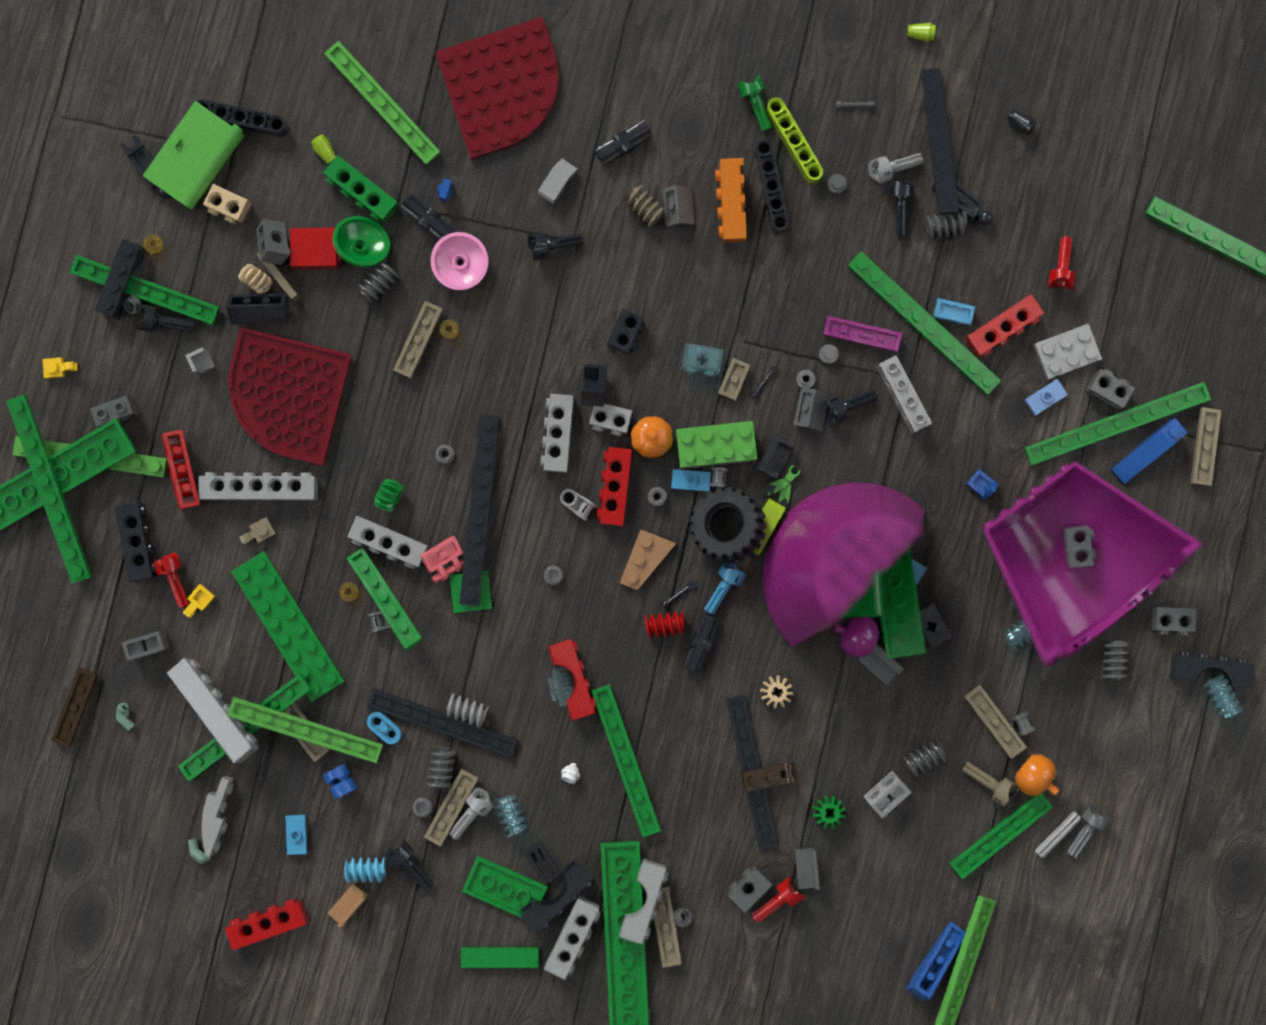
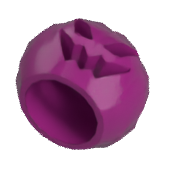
[833,617,879,657]

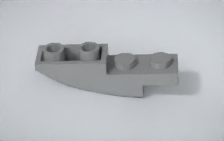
[202,776,234,857]

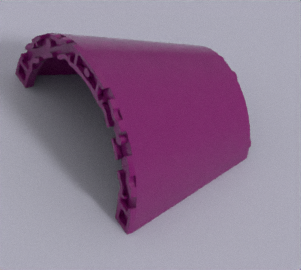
[983,462,1201,668]
[763,483,925,647]

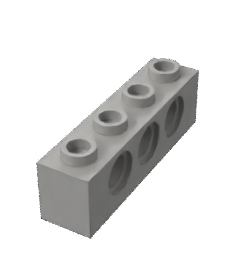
[876,355,932,434]
[540,394,574,473]
[347,516,429,569]
[544,895,601,980]

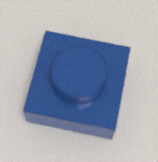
[437,179,453,203]

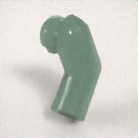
[116,703,135,732]
[188,838,210,864]

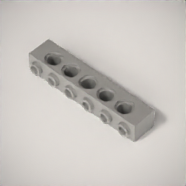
[198,472,318,500]

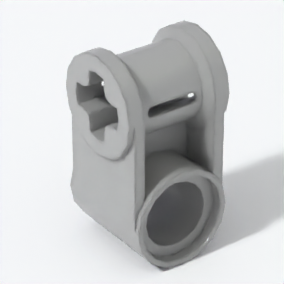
[560,489,597,521]

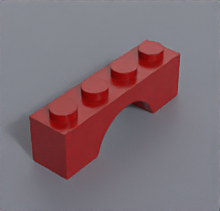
[547,639,596,720]

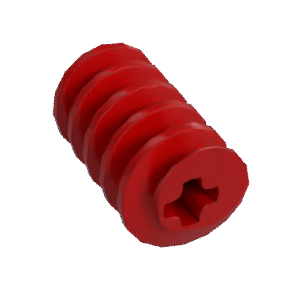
[644,611,685,639]

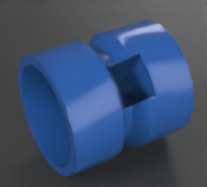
[322,764,357,799]

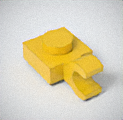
[43,358,78,379]
[183,584,216,618]

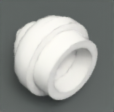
[561,763,580,784]

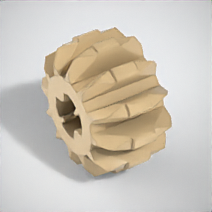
[238,264,272,294]
[760,675,793,708]

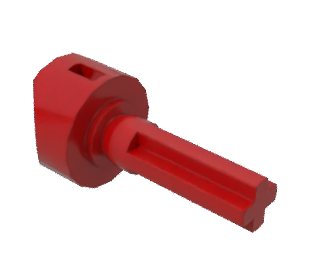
[1048,236,1076,291]
[154,553,190,608]
[752,876,805,923]

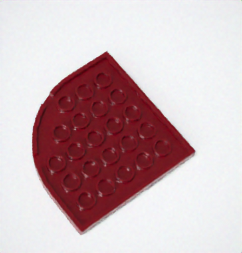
[435,16,558,160]
[228,327,352,466]

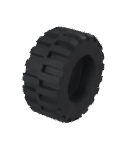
[689,487,767,564]

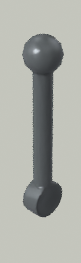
[836,101,875,108]

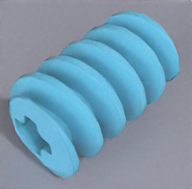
[344,857,386,883]

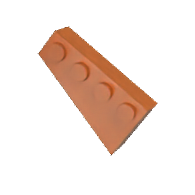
[715,158,746,243]

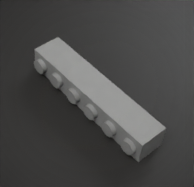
[167,658,259,763]

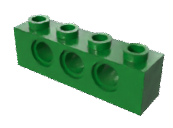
[323,155,399,223]

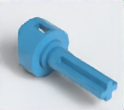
[705,562,746,615]

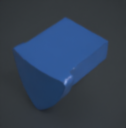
[966,469,998,500]

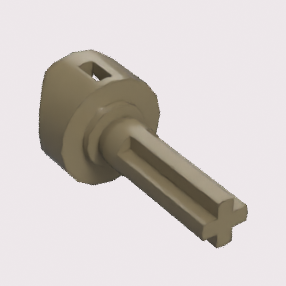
[962,762,1017,807]

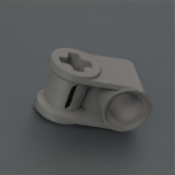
[367,611,391,633]

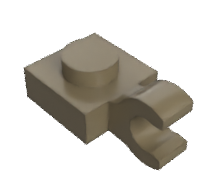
[239,517,276,544]

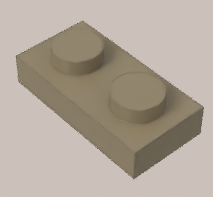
[718,358,750,401]

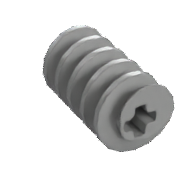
[446,693,489,728]

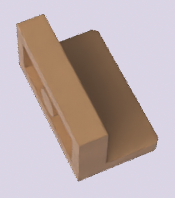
[327,883,368,929]

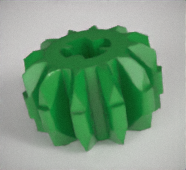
[375,479,403,512]
[813,796,846,829]

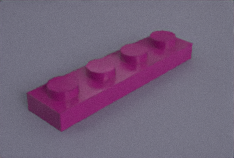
[823,316,902,352]

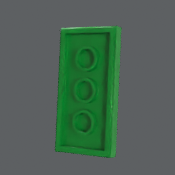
[462,855,548,919]

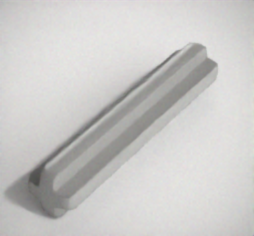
[1035,812,1082,858]

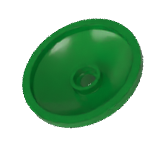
[332,216,390,267]

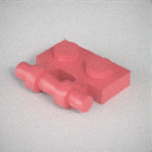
[420,536,464,583]

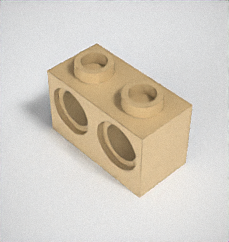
[203,184,251,224]

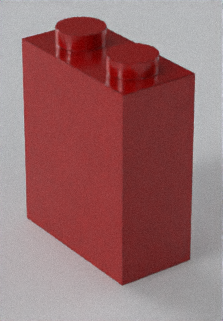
[290,228,342,270]

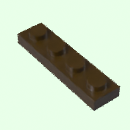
[50,668,99,747]

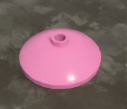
[431,232,488,290]

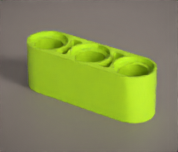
[753,498,786,556]

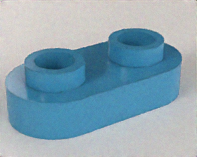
[367,712,402,744]

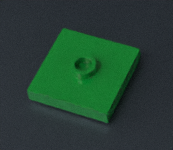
[449,571,492,613]

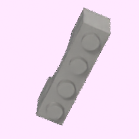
[620,858,668,944]

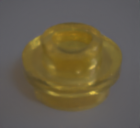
[144,234,163,254]
[440,319,459,339]
[339,582,359,601]

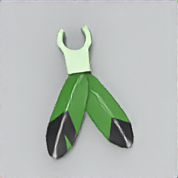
[762,465,800,507]

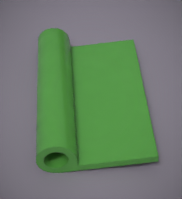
[143,101,244,210]

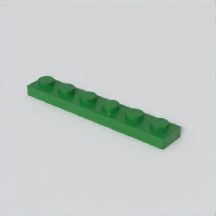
[347,547,423,651]
[949,794,1053,879]

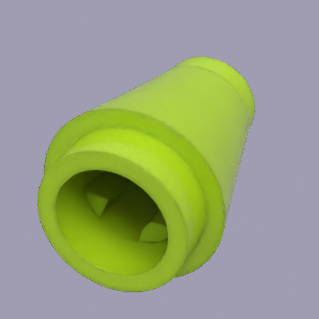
[908,23,936,42]
[310,134,336,164]

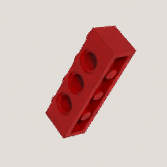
[964,294,1044,357]
[161,430,200,511]
[597,447,632,527]
[225,898,310,951]

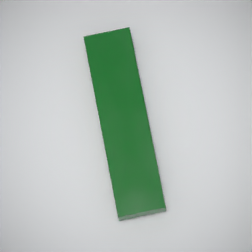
[461,947,539,968]

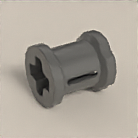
[710,467,729,488]
[1012,711,1036,736]

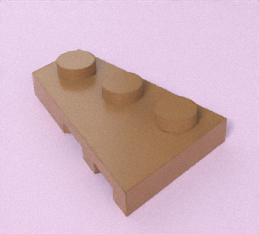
[620,530,676,590]

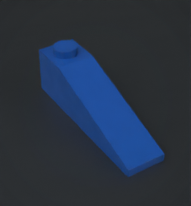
[1111,418,1188,484]
[906,922,966,1000]

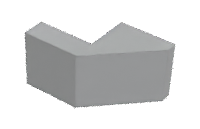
[537,158,577,203]

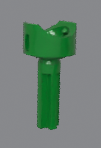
[737,74,772,131]

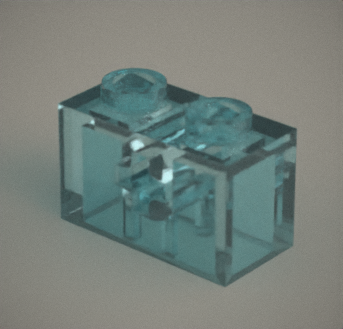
[682,343,723,377]

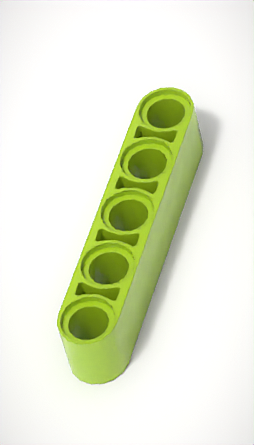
[766,98,823,184]

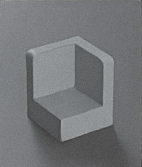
[185,347,216,375]

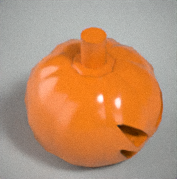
[631,416,673,458]
[1015,754,1060,796]

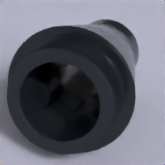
[1007,109,1037,135]

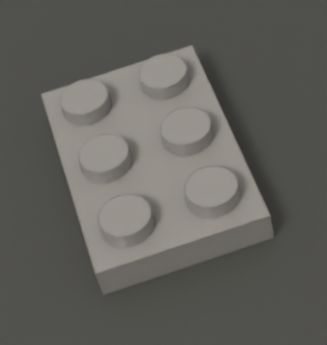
[1033,324,1102,380]

